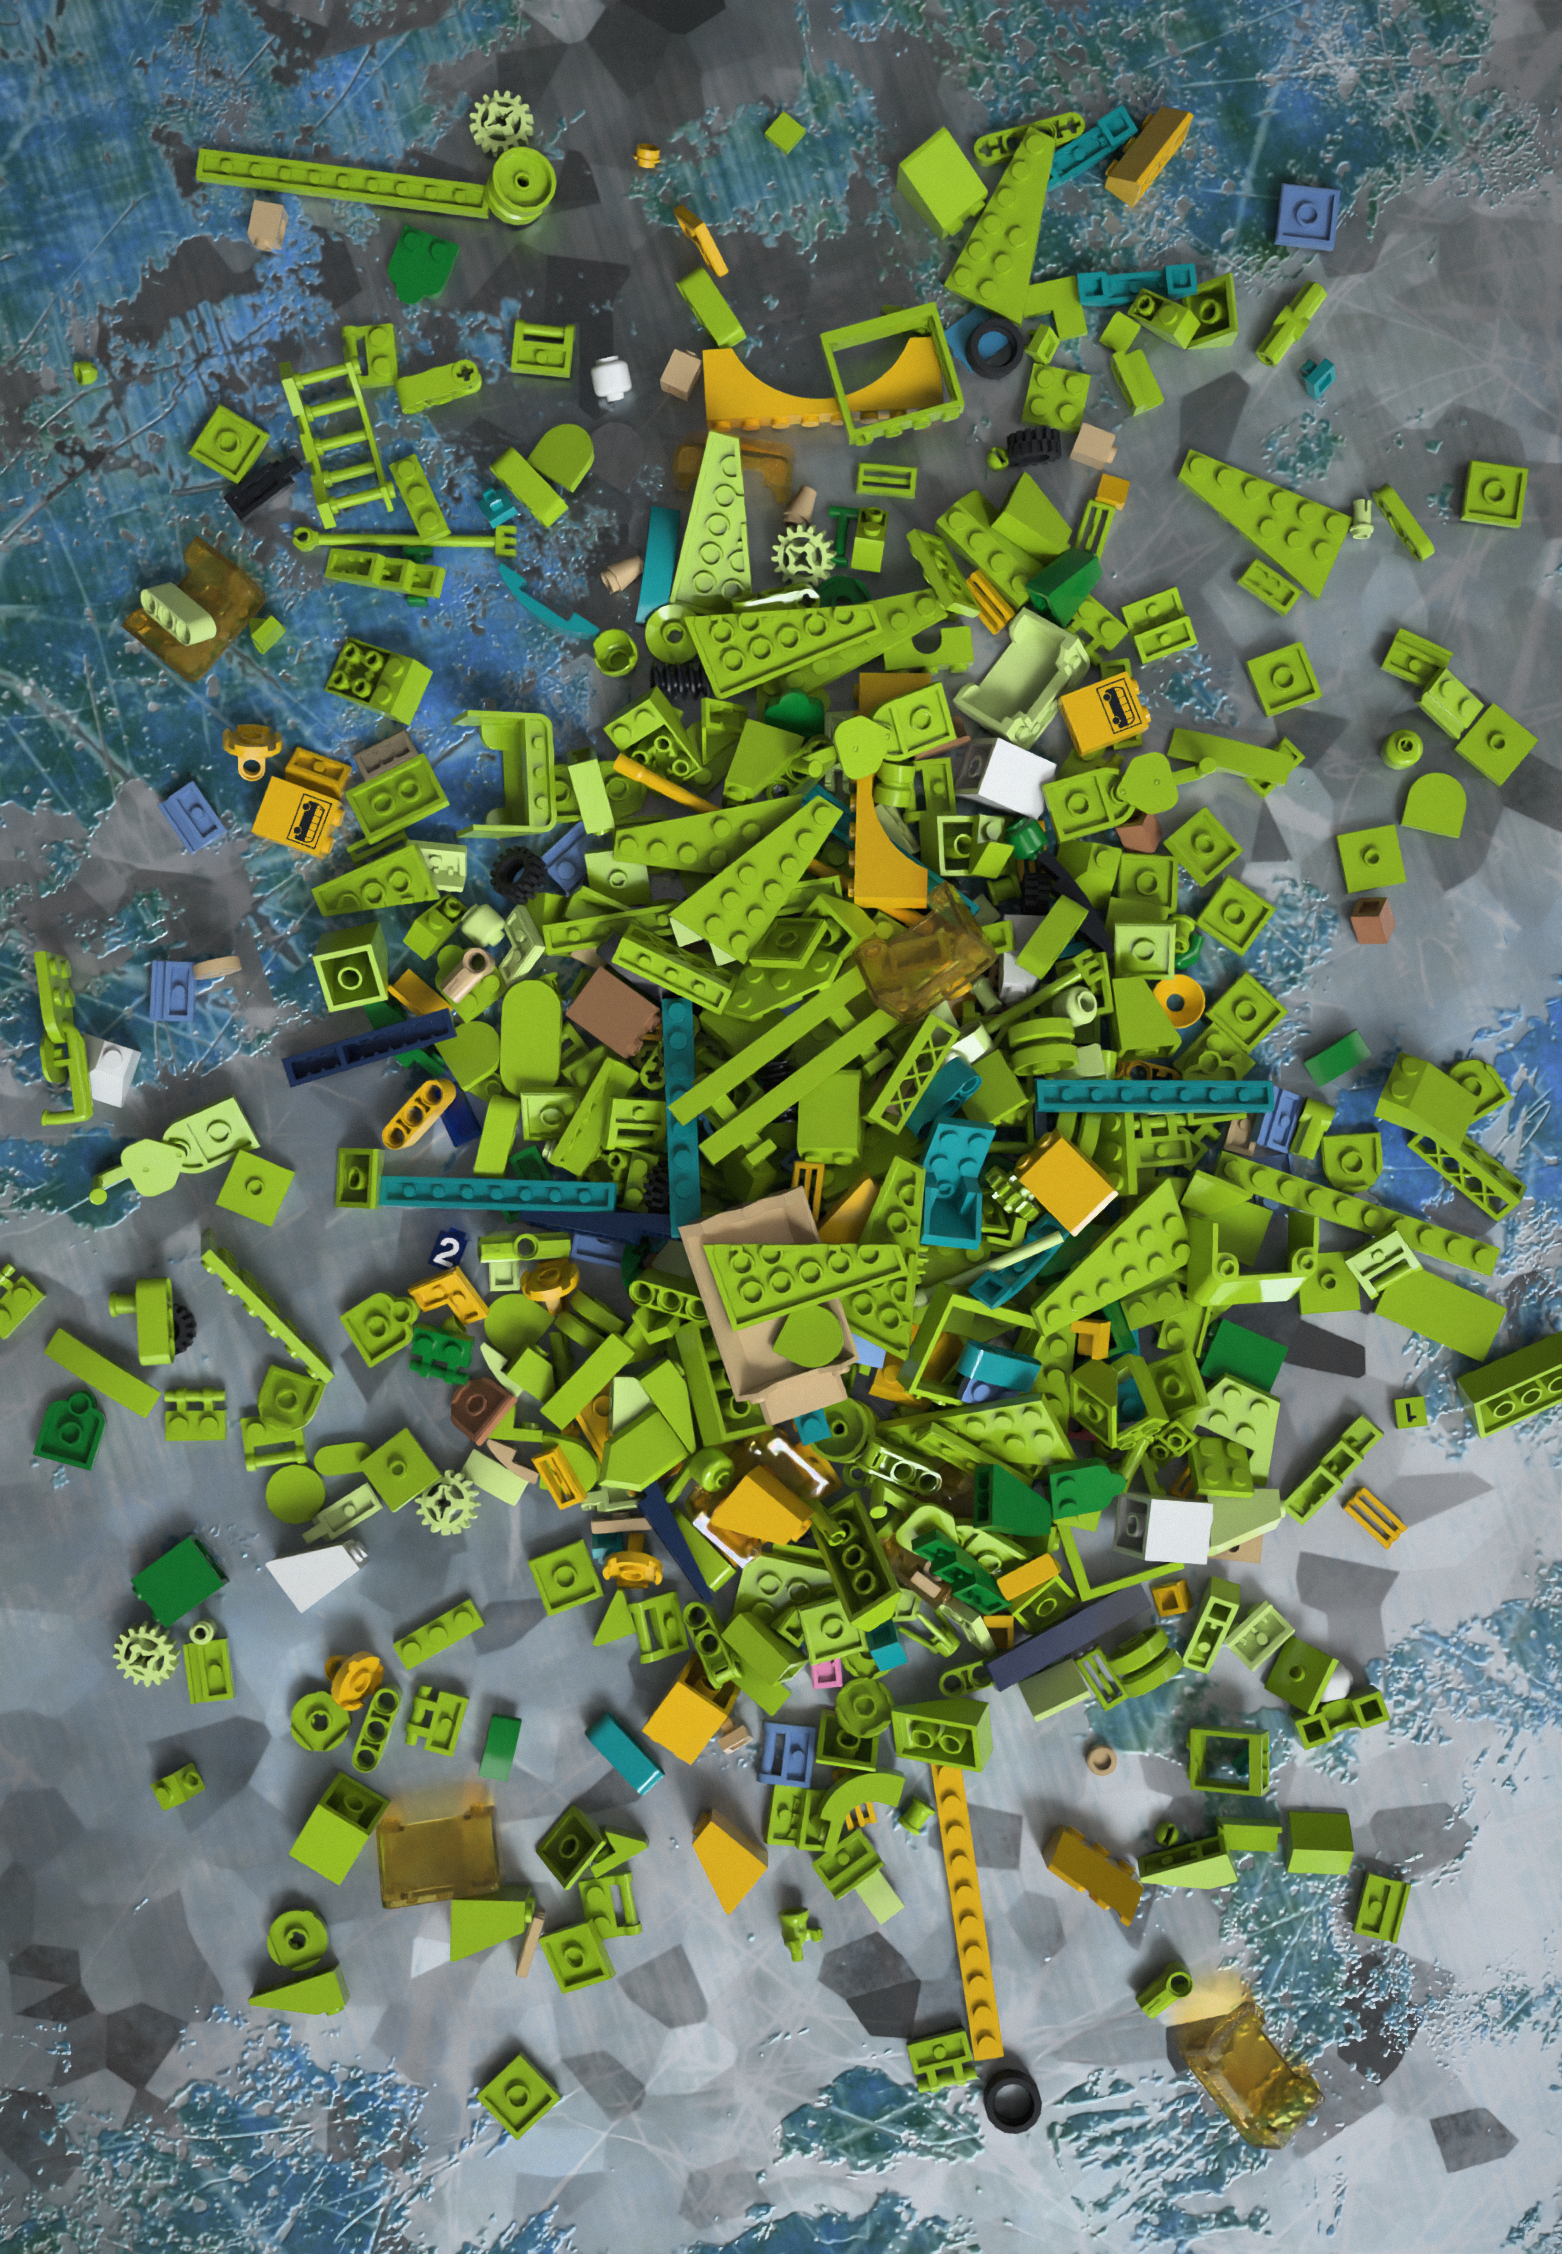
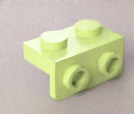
[406,840,467,892]
[1223,1600,1295,1673]

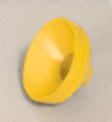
[1152,974,1205,1029]

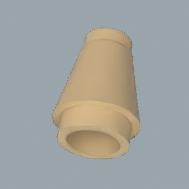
[782,486,817,530]
[600,555,644,594]

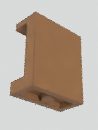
[565,966,662,1059]

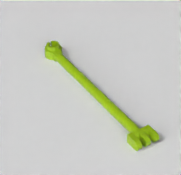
[292,525,517,558]
[907,949,1106,1076]

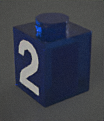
[427,1226,472,1270]

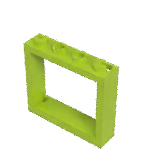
[819,301,965,446]
[896,1282,1046,1408]
[1041,1452,1185,1602]

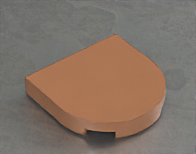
[450,1376,518,1446]

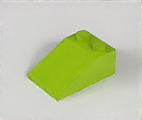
[919,815,1017,879]
[1374,1051,1480,1149]
[912,1241,993,1338]
[891,1698,993,1773]

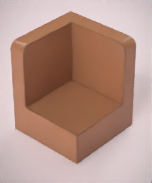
[1115,808,1162,854]
[1350,897,1395,944]

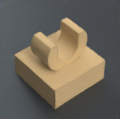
[910,1560,942,1598]
[717,1717,754,1754]

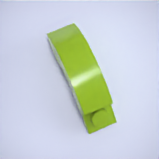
[817,1766,906,1854]

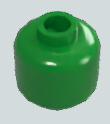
[1004,815,1048,862]

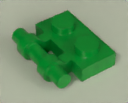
[409,1322,475,1386]

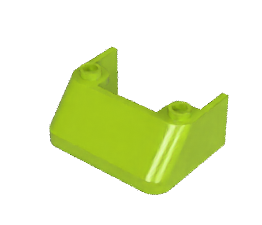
[451,710,557,839]
[1187,1210,1319,1307]

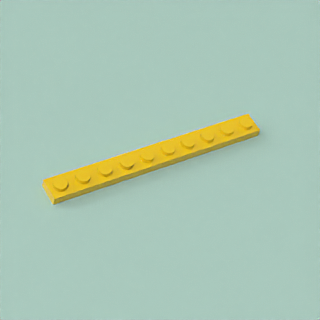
[930,1763,1004,2061]

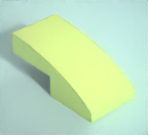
[480,1341,524,1398]
[461,1449,528,1506]
[855,1869,905,1925]

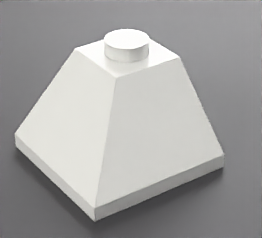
[65,1033,142,1108]

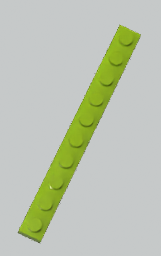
[195,148,490,219]
[542,875,843,956]
[1212,1151,1500,1277]

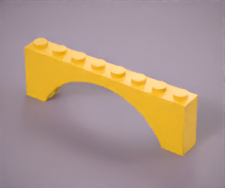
[702,337,943,432]
[848,673,931,909]

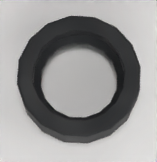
[965,318,1025,380]
[983,2069,1042,2134]

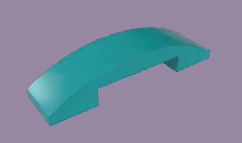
[1046,105,1138,193]
[1076,263,1197,307]
[635,506,680,625]
[498,563,601,640]
[968,1213,1070,1310]

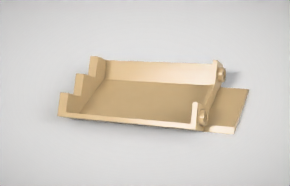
[678,1185,860,1426]

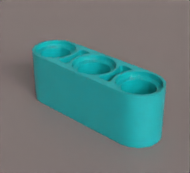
[899,1056,982,1140]
[955,1339,1042,1393]
[584,1711,666,1796]

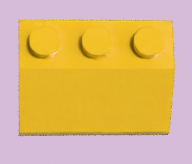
[1104,106,1194,209]

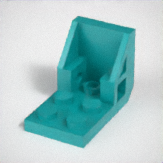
[918,1116,996,1250]

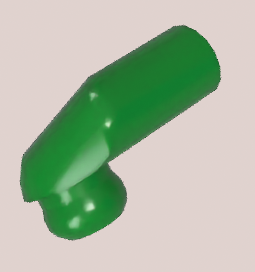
[1175,934,1205,971]

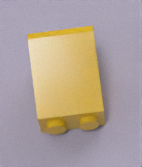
[1014,1127,1118,1237]
[709,1465,815,1546]
[642,1652,741,1765]
[691,1808,768,1915]

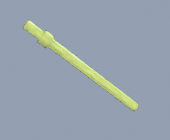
[914,1231,1064,1309]

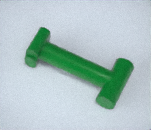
[829,505,859,568]
[403,546,434,607]

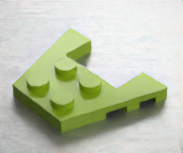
[1178,1372,1280,1488]

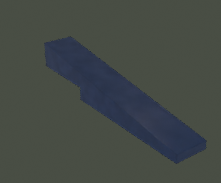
[281,1008,458,1088]
[519,1211,683,1246]
[635,1480,713,1603]
[982,1583,1152,1692]

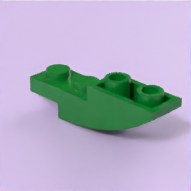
[363,1001,448,1079]

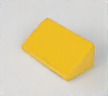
[285,747,352,800]
[997,1553,1062,1601]

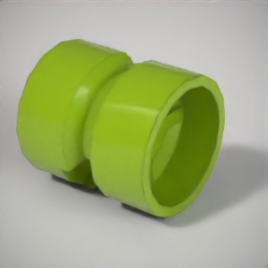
[872,759,917,807]

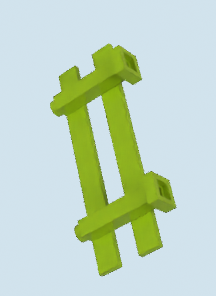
[667,964,903,1171]

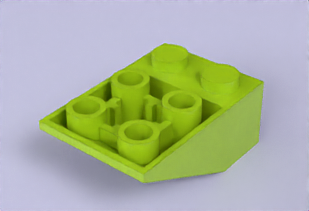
[324,637,433,726]
[603,685,703,799]
[575,1144,669,1214]

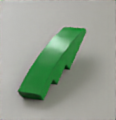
[911,1529,1012,1616]

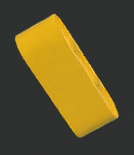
[382,1078,456,1150]

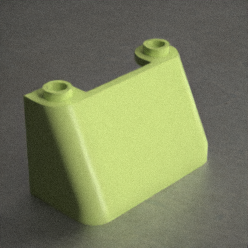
[953,607,1090,751]

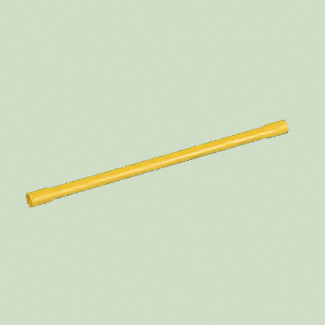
[613,753,938,937]

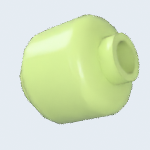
[460,904,505,948]
[1052,986,1097,1027]

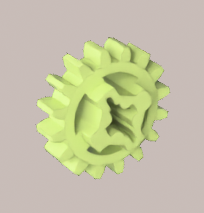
[469,90,534,158]
[771,522,837,587]
[415,1469,481,1536]
[113,1621,181,1687]

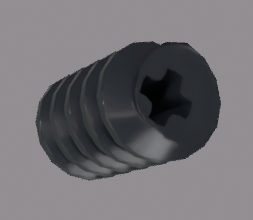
[650,662,710,701]
[759,1059,799,1123]

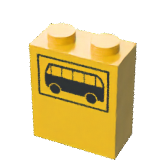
[1057,671,1151,757]
[251,776,345,860]

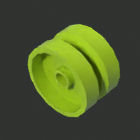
[484,147,557,225]
[1007,1017,1079,1076]
[1052,1112,1102,1159]
[554,1288,631,1353]
[810,1397,880,1464]
[1105,1625,1185,1698]

